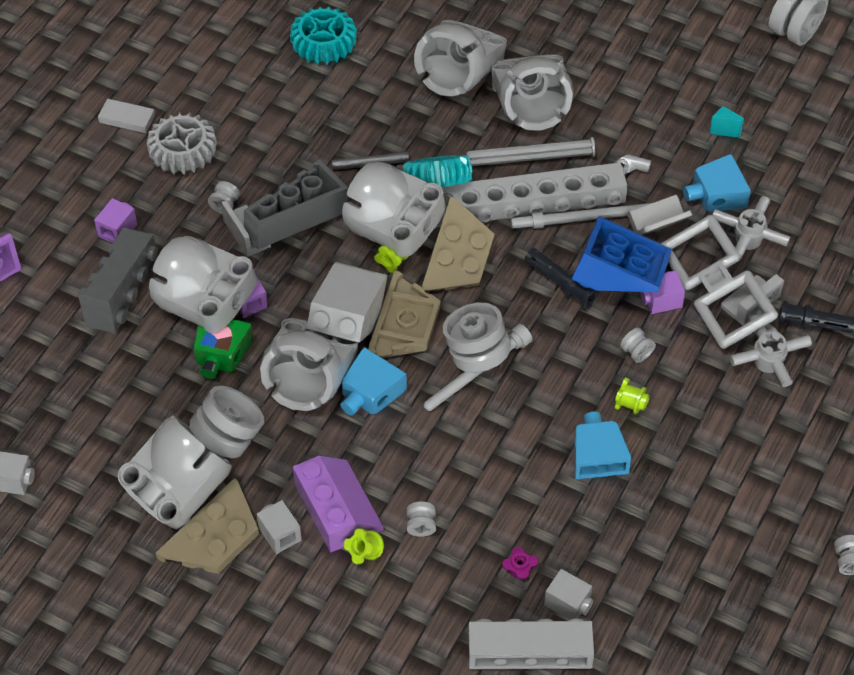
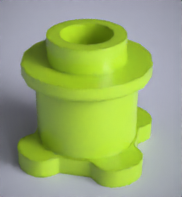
[374,246,409,273]
[615,377,650,414]
[344,528,384,564]

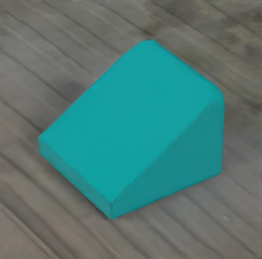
[710,106,744,137]

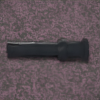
[524,248,599,309]
[778,300,854,334]

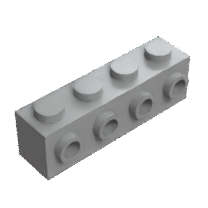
[468,619,594,669]

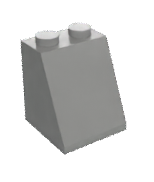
[307,262,388,343]

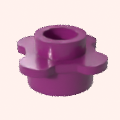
[502,547,538,580]

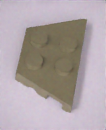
[422,197,495,293]
[368,271,441,358]
[156,478,259,574]

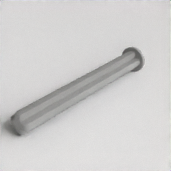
[466,137,595,166]

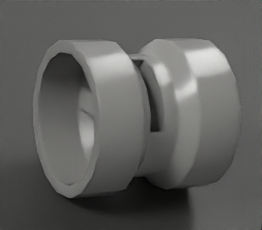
[834,535,854,575]

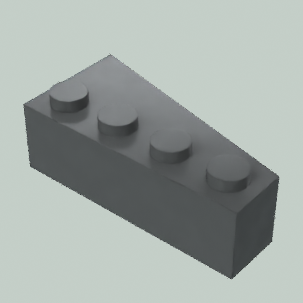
[244,159,348,249]
[78,227,158,334]

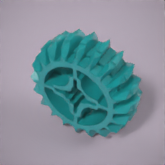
[290,6,357,65]
[403,155,473,187]

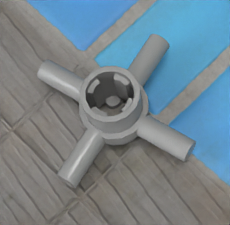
[713,196,791,259]
[730,315,812,387]

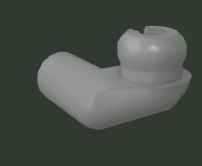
[615,154,652,175]

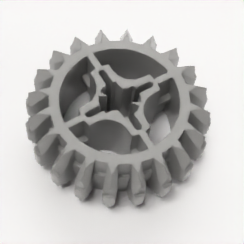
[147,112,217,175]

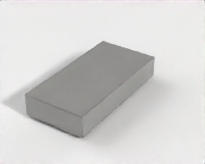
[98,99,155,133]

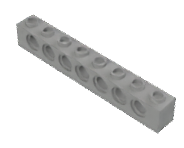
[434,162,628,229]

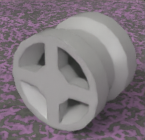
[208,181,240,214]
[620,328,656,363]
[407,502,436,537]

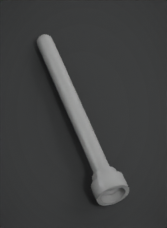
[424,324,533,411]

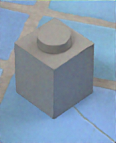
[0,451,35,495]
[257,500,302,554]
[544,569,594,620]

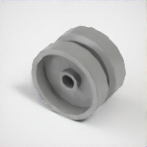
[768,0,828,46]
[443,303,511,372]
[190,386,264,458]

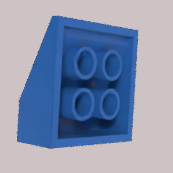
[572,216,672,292]

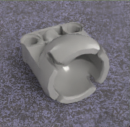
[414,20,507,96]
[491,55,574,131]
[342,162,446,257]
[149,236,257,333]
[260,318,358,411]
[118,415,232,530]

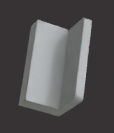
[627,195,692,236]
[221,201,271,257]
[721,274,784,325]

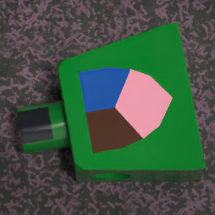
[194,319,254,379]

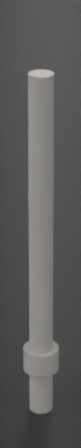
[511,203,652,229]

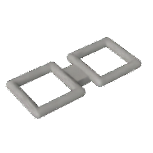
[661,215,778,349]

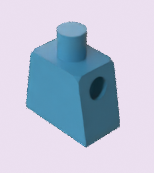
[683,154,751,212]
[341,347,407,416]
[574,412,631,480]

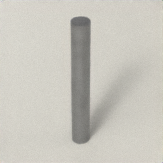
[332,152,409,170]

